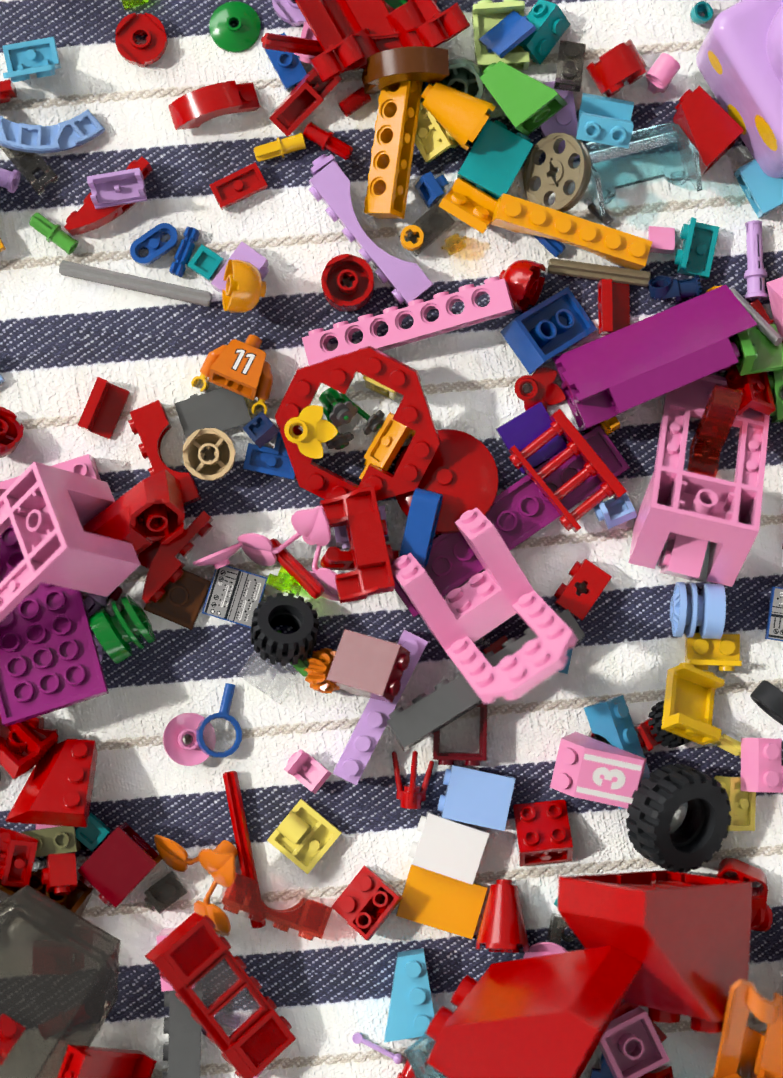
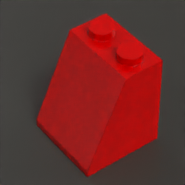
[673,85,744,180]

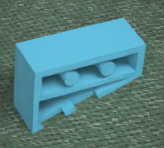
[384,948,435,1043]

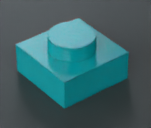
[187,244,224,282]
[75,813,111,851]

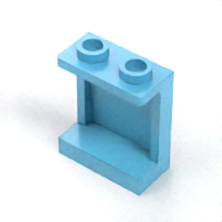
[576,93,634,149]
[734,159,783,219]

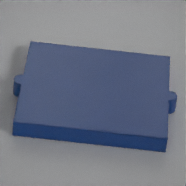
[479,10,536,59]

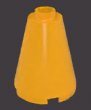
[421,82,496,151]

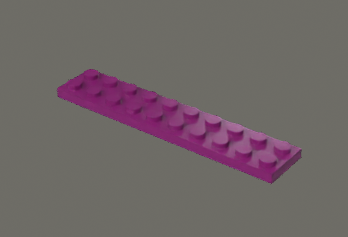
[393,425,630,617]

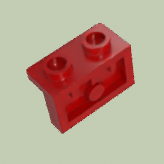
[725,365,776,416]

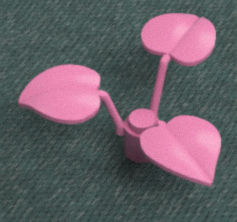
[237,505,339,601]

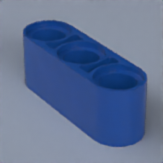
[399,488,443,568]

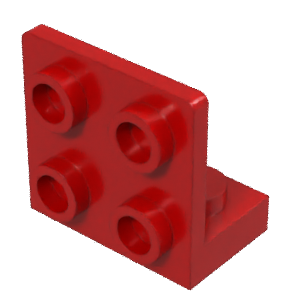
[513,799,573,867]

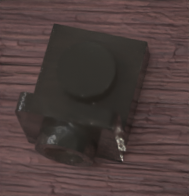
[144,870,188,914]

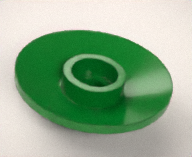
[209,1,261,53]

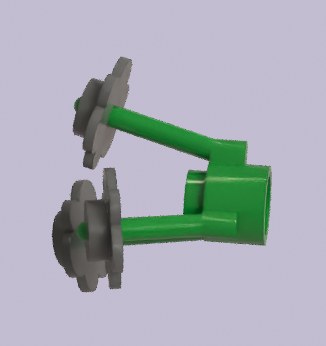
[319,388,385,450]

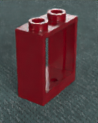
[432,703,488,766]

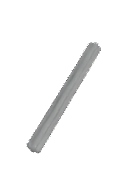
[59,260,212,307]

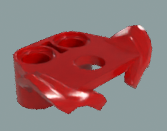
[715,857,773,932]

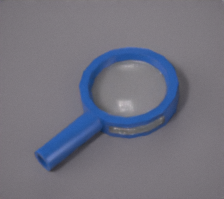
[196,683,242,758]

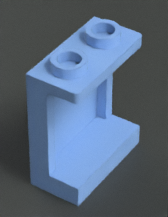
[437,764,515,831]

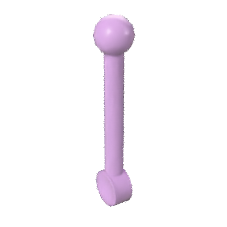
[352,1032,403,1064]

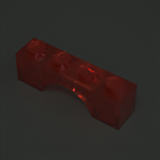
[218,872,332,941]

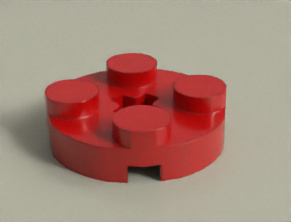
[115,13,168,68]

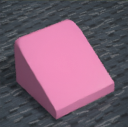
[647,226,675,254]

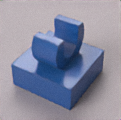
[414,171,449,208]

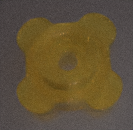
[441,233,467,255]

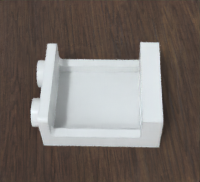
[408,811,489,885]

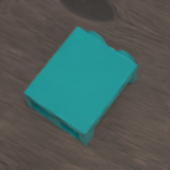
[457,120,534,200]

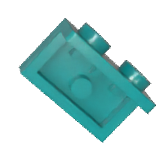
[518,0,571,65]
[674,217,720,279]

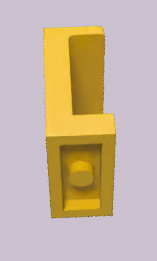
[661,663,725,746]

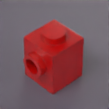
[41,853,78,896]

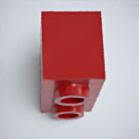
[554,559,612,621]

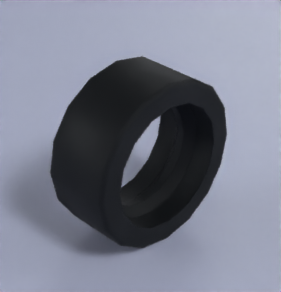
[750,680,783,725]

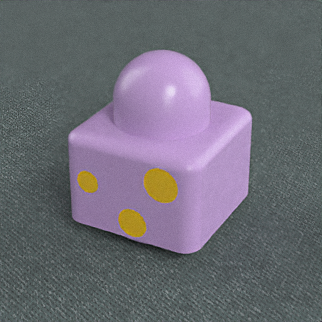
[696,0,783,178]

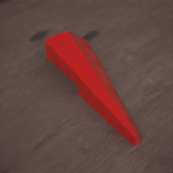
[0,716,59,780]

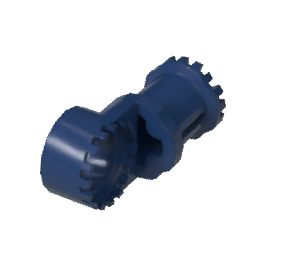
[648,274,702,302]

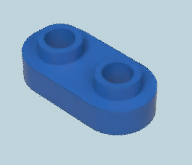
[130,223,179,266]

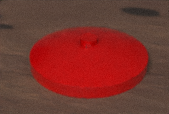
[394,429,499,534]

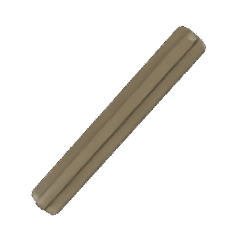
[548,258,651,287]

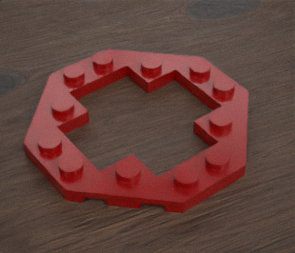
[275,346,441,501]

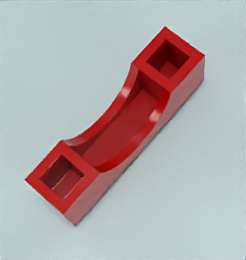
[128,400,202,506]

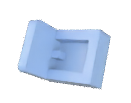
[593,493,637,529]

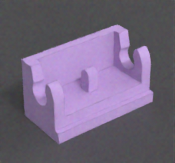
[87,168,147,209]

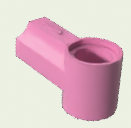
[646,53,680,94]

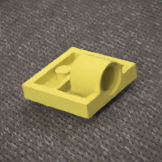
[267,798,342,874]

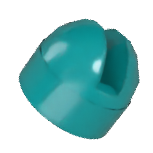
[690,1,713,25]

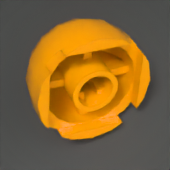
[222,259,266,313]

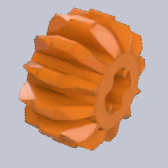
[303,648,340,694]

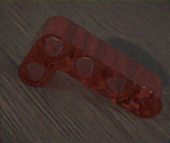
[687,385,742,478]

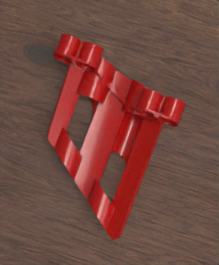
[295,0,470,82]

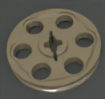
[523,133,592,212]

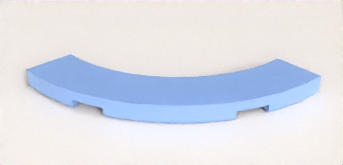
[0,109,105,153]

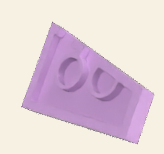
[539,79,580,158]

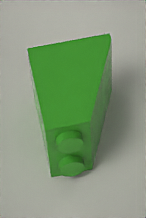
[479,61,567,136]

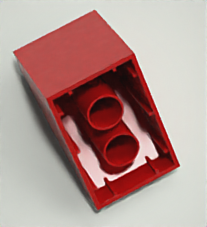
[557,870,752,1033]
[425,945,643,1078]

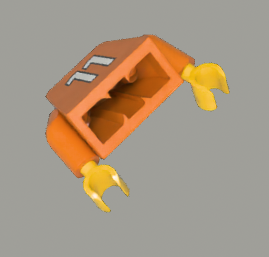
[191,334,273,415]

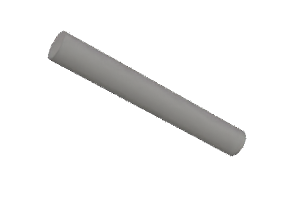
[730,288,783,346]

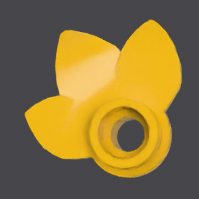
[284,405,338,459]

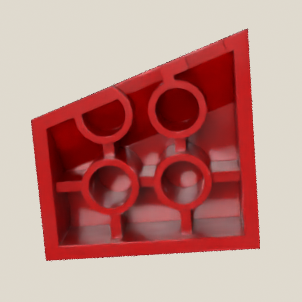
[6,739,98,827]

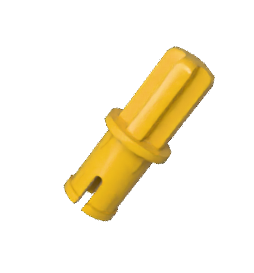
[254,133,306,162]

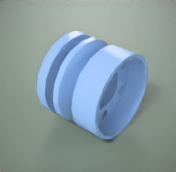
[670,582,726,639]

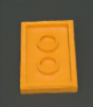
[396,864,488,939]

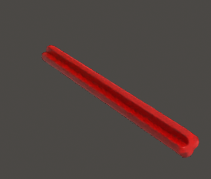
[223,771,266,928]

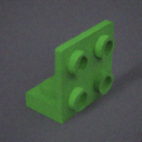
[728,324,783,376]

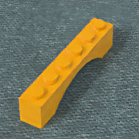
[491,193,653,270]

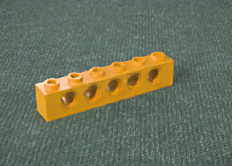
[364,81,423,219]

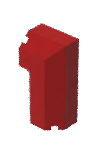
[82,469,185,555]

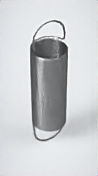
[584,198,616,229]

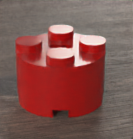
[586,39,647,98]
[321,254,374,312]

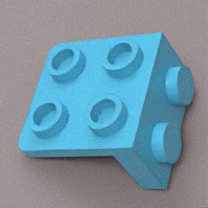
[2,37,61,83]

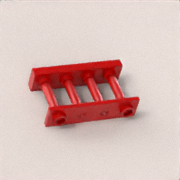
[509,409,627,532]

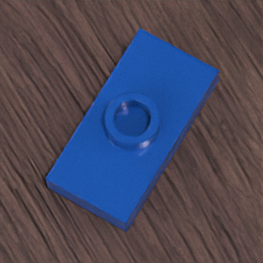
[262,32,307,91]

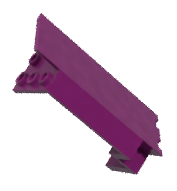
[552,284,758,433]

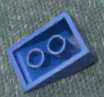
[500,287,597,374]

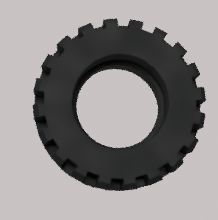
[626,763,731,873]

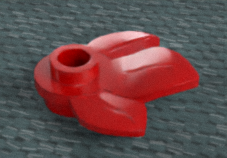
[514,367,566,411]

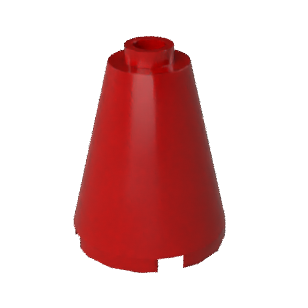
[476,879,529,953]

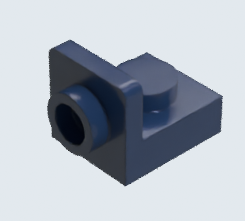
[242,411,279,448]

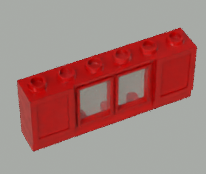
[145,912,296,1078]

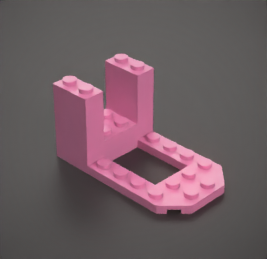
[629,374,770,587]
[0,461,141,622]
[391,507,577,703]

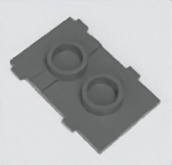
[174,387,251,440]

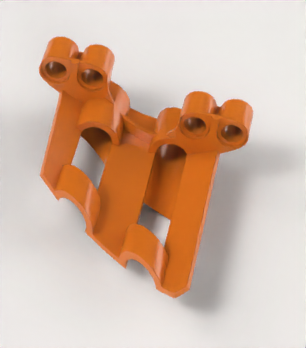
[713,979,783,1078]

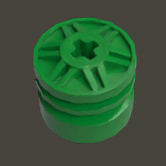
[88,594,156,664]

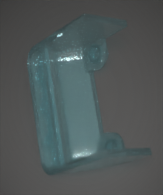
[579,123,702,216]

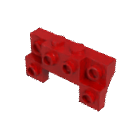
[320,486,395,603]

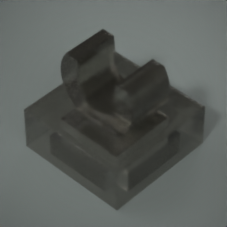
[547,913,574,945]

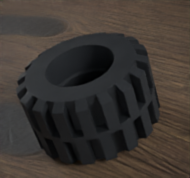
[251,593,319,666]

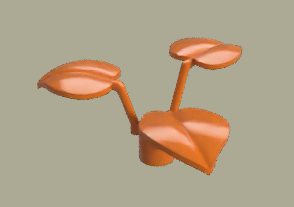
[154,834,238,936]

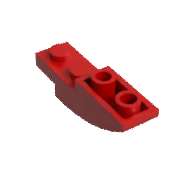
[64,156,153,236]
[142,511,214,604]

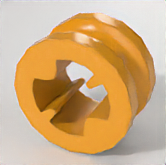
[400,225,424,251]

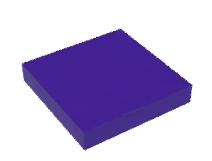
[496,402,567,474]

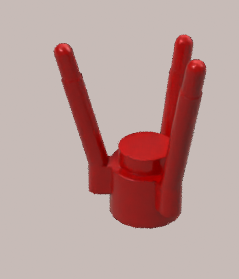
[392,751,434,809]

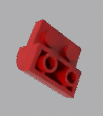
[332,865,403,941]

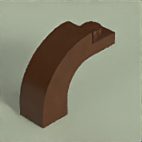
[362,46,449,95]

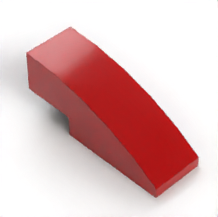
[269,67,342,137]

